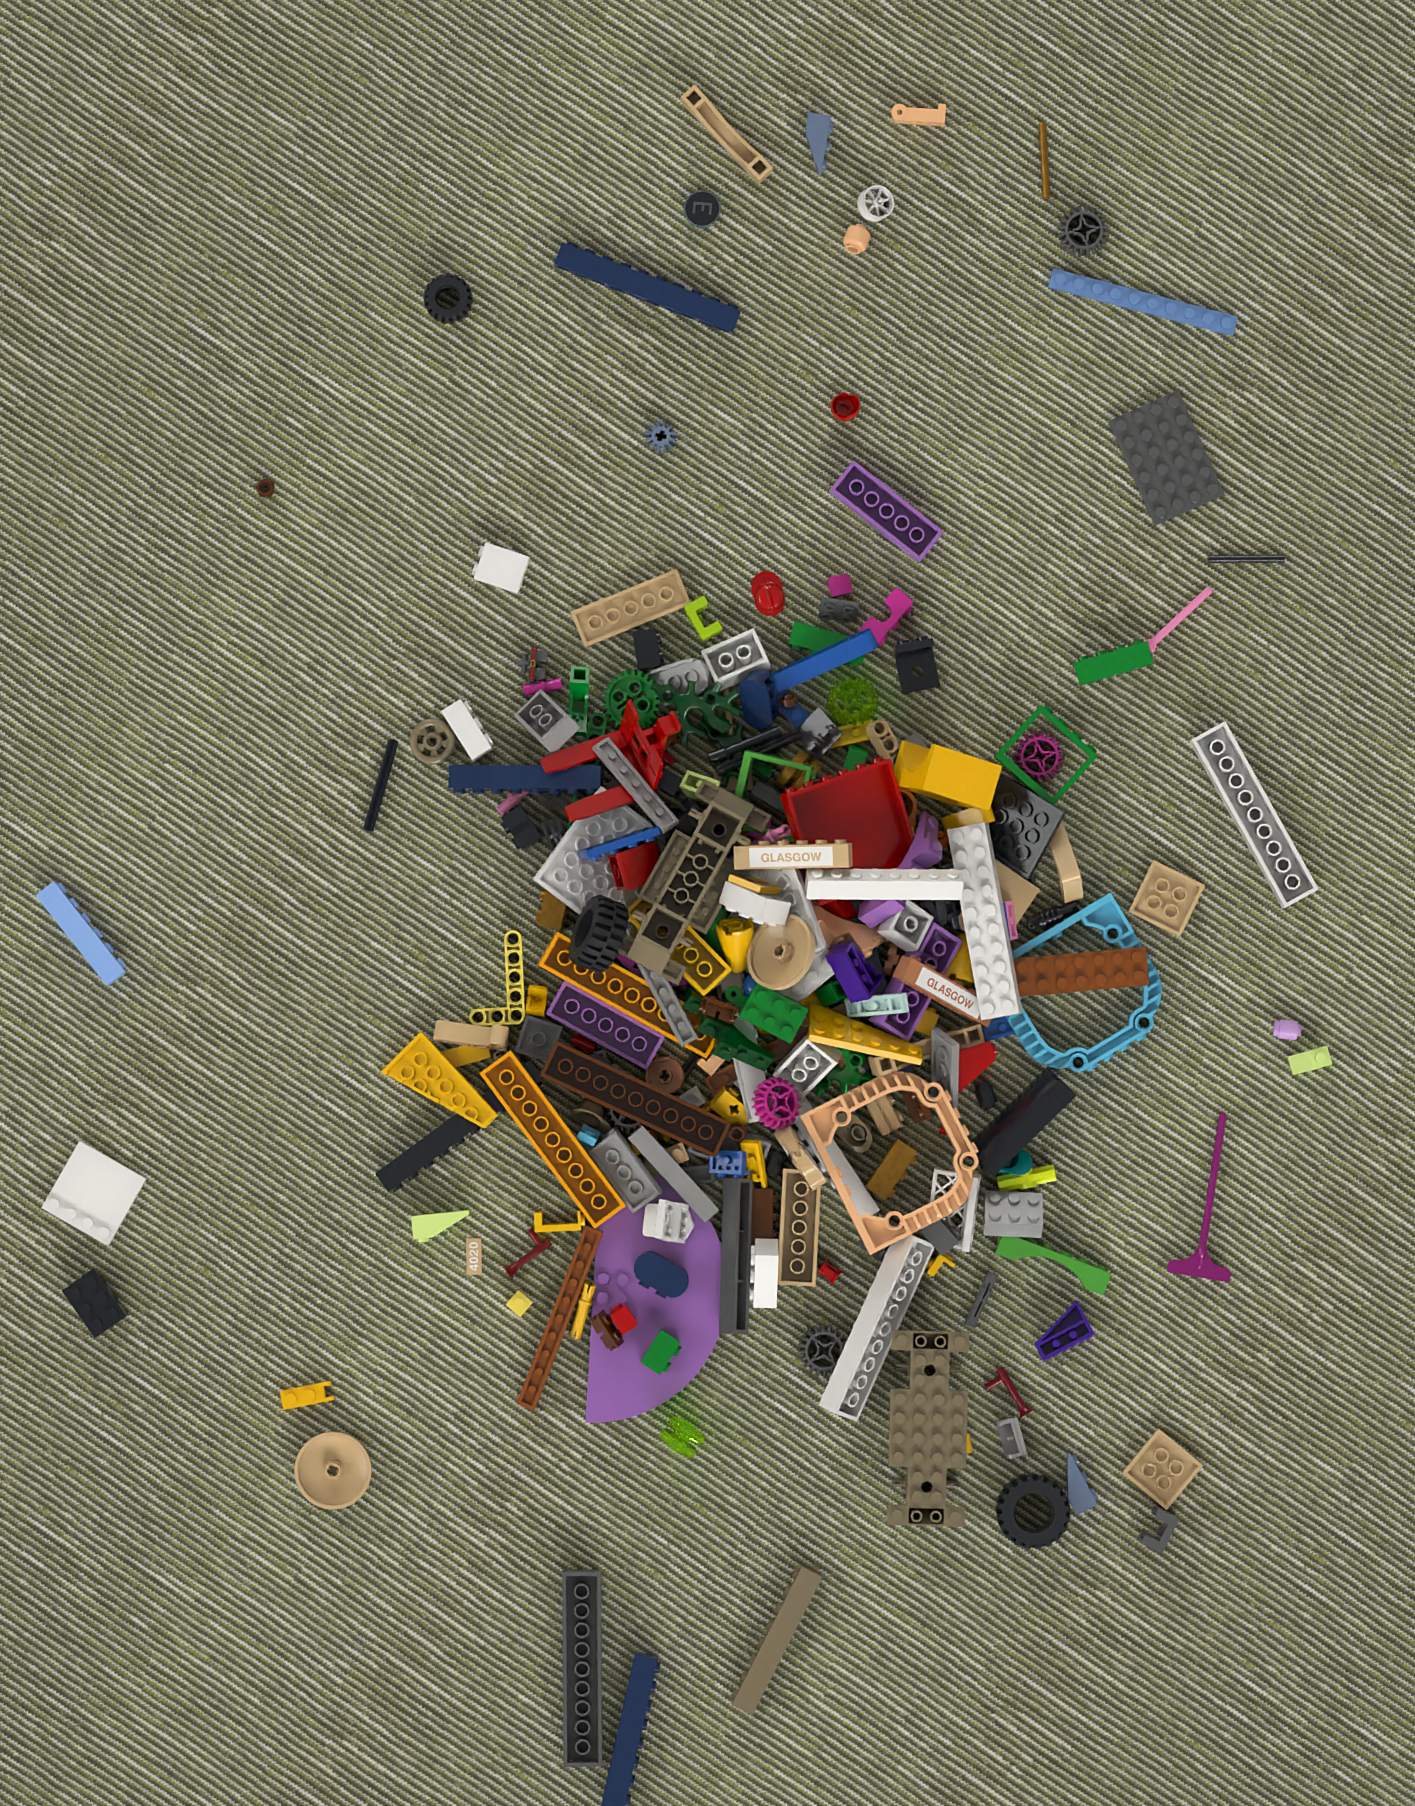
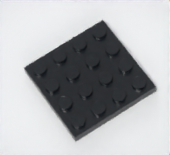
[989,774,1066,879]

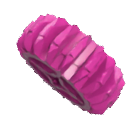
[1013,731,1065,783]
[751,1077,802,1129]

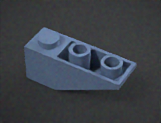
[805,112,834,176]
[1066,1452,1098,1515]

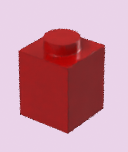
[609,1303,639,1335]

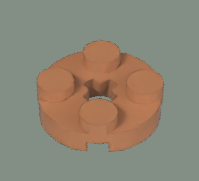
[884,942,903,978]
[645,1057,685,1095]

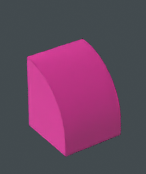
[827,574,854,599]

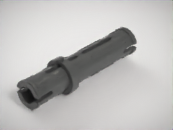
[964,1271,999,1328]

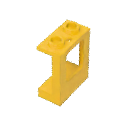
[534,1210,586,1232]

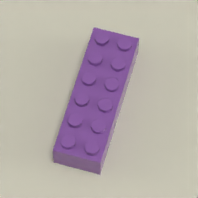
[829,460,944,564]
[869,922,963,1042]
[546,980,666,1070]

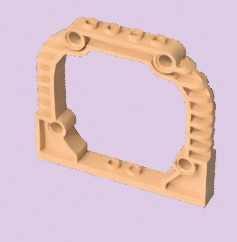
[800,1071,978,1255]

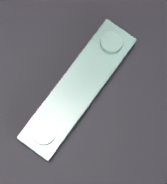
[845,992,909,1018]

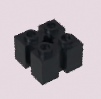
[501,805,543,851]

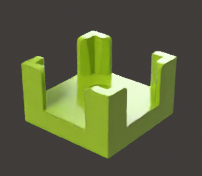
[684,596,723,643]

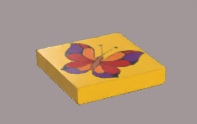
[728,874,781,895]

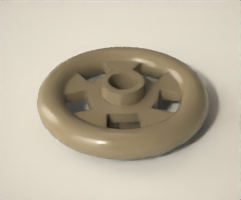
[410,719,456,764]

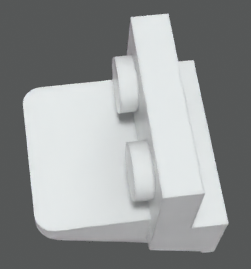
[643,1199,694,1244]

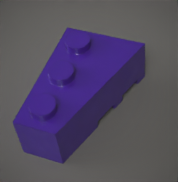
[825,941,884,1003]
[1035,1300,1095,1363]

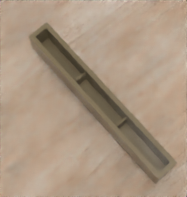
[730,1564,822,1715]

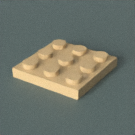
[1128,860,1205,937]
[1121,1428,1203,1510]

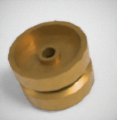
[775,750,822,789]

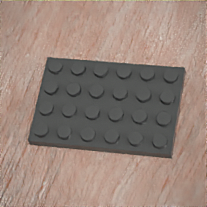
[1108,390,1225,526]

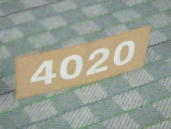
[466,1238,482,1275]

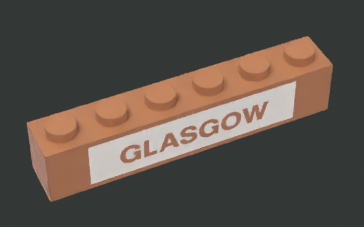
[892,955,992,1028]

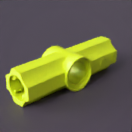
[996,1164,1056,1191]

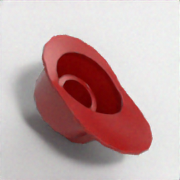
[751,571,785,616]

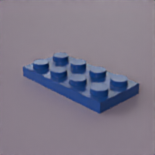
[578,827,661,861]

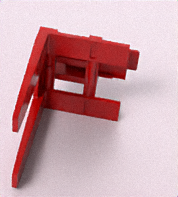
[540,700,681,822]

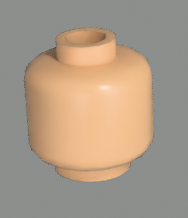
[843,224,870,254]

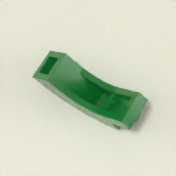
[568,666,590,736]

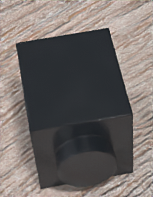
[657,768,683,797]

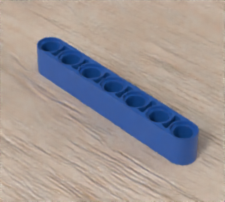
[769,628,879,694]

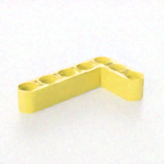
[469,930,526,1026]

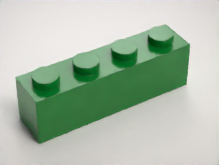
[788,621,865,667]
[1073,639,1155,686]

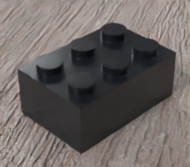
[62,1268,129,1338]

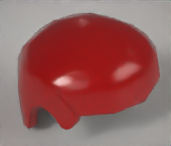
[831,392,860,421]

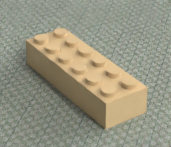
[777,1168,822,1287]

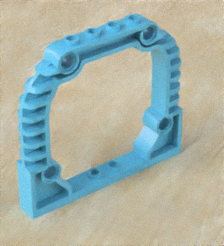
[1005,893,1162,1072]

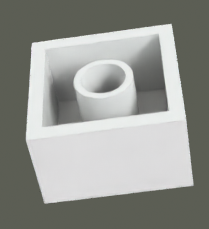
[877,900,934,952]

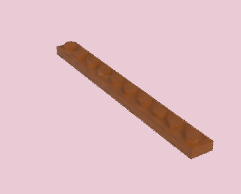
[704,992,877,1095]
[516,1225,604,1411]

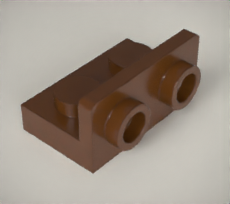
[900,1090,933,1124]

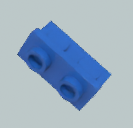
[709,1150,751,1178]

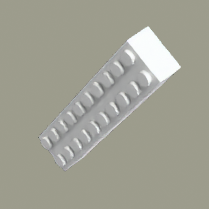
[1189,721,1318,909]
[947,822,1023,1020]
[819,1234,934,1421]

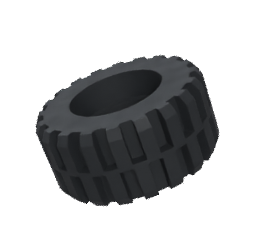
[568,895,629,973]
[996,1473,1071,1549]

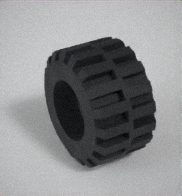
[424,273,473,325]

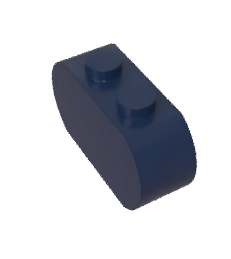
[738,670,779,729]
[634,1251,689,1299]

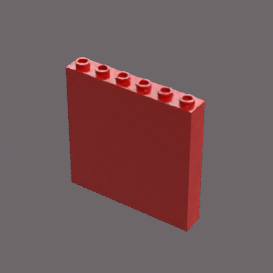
[780,756,914,906]

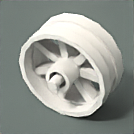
[857,185,894,222]

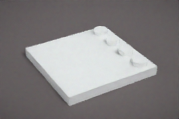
[41,1141,147,1246]

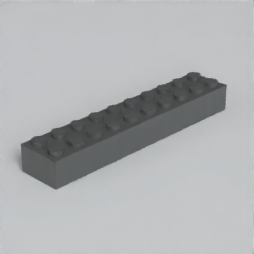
[562,1569,603,1767]

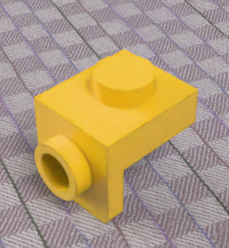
[525,985,548,1017]
[926,1253,955,1277]

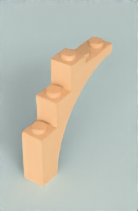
[810,899,891,959]

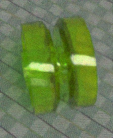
[658,1414,707,1460]

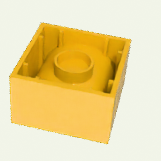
[894,740,1002,811]

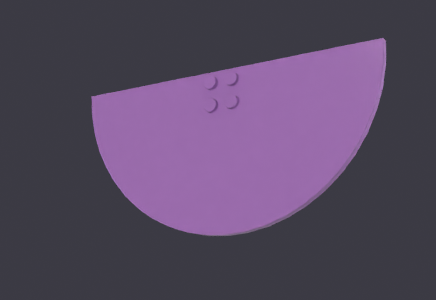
[585,1163,721,1423]

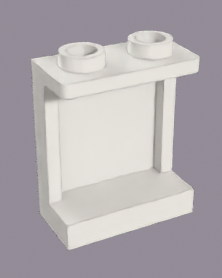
[472,543,530,595]

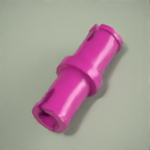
[523,678,563,697]

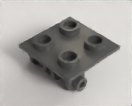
[818,597,860,623]
[798,707,843,761]

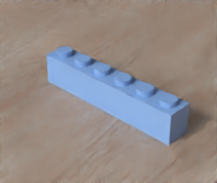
[36,881,127,986]

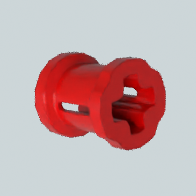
[816,1260,842,1284]

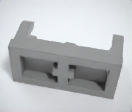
[995,1416,1028,1459]

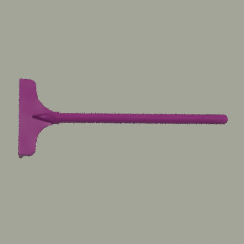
[1167,1113,1231,1282]

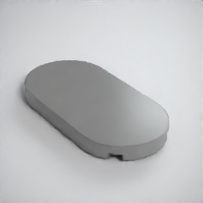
[639,658,711,708]

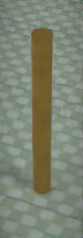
[1039,122,1050,199]

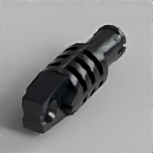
[1026,901,1079,931]

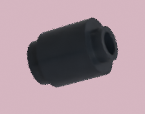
[974,1081,998,1110]
[765,1148,787,1178]

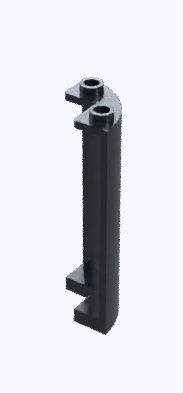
[968,1067,1077,1176]

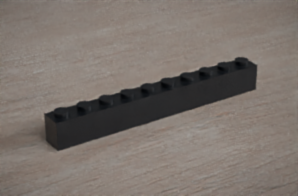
[375,1060,544,1193]

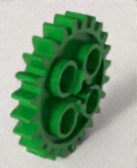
[602,670,664,729]

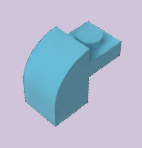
[576,1124,601,1151]

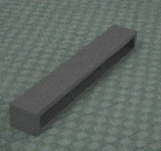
[719,1178,753,1334]

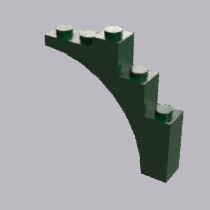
[683,983,774,1072]

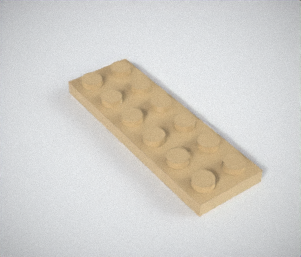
[571,569,691,648]

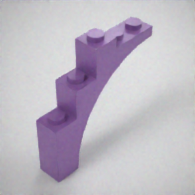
[858,811,943,929]

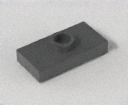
[681,1164,715,1185]

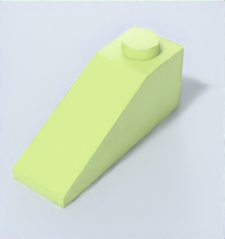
[411,1210,470,1242]

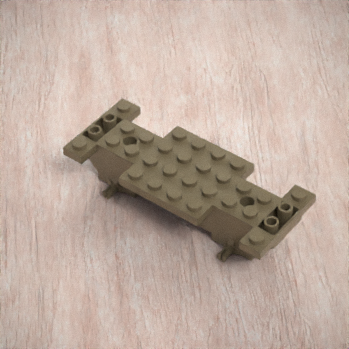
[619,779,771,985]
[887,1330,969,1527]

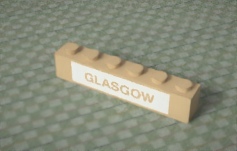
[733,839,853,870]

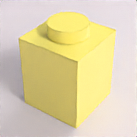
[506,1289,534,1317]

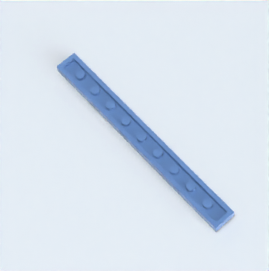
[1048,268,1238,336]

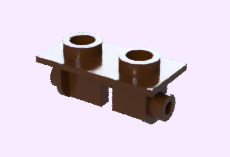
[698,995,741,1024]
[590,1309,624,1351]

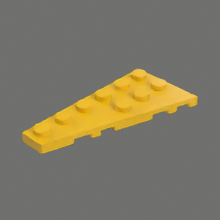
[808,1001,922,1065]
[381,1032,499,1128]

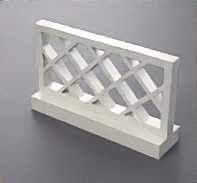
[925,1168,981,1252]

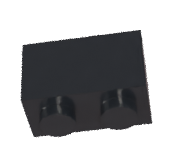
[632,628,664,671]

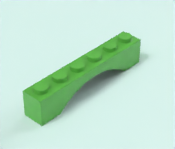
[994,1236,1111,1295]

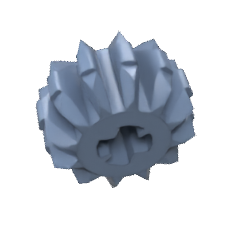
[645,421,677,453]

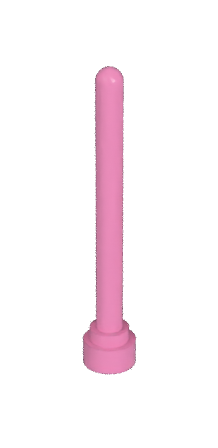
[1144,587,1212,654]

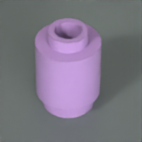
[1273,1019,1301,1040]

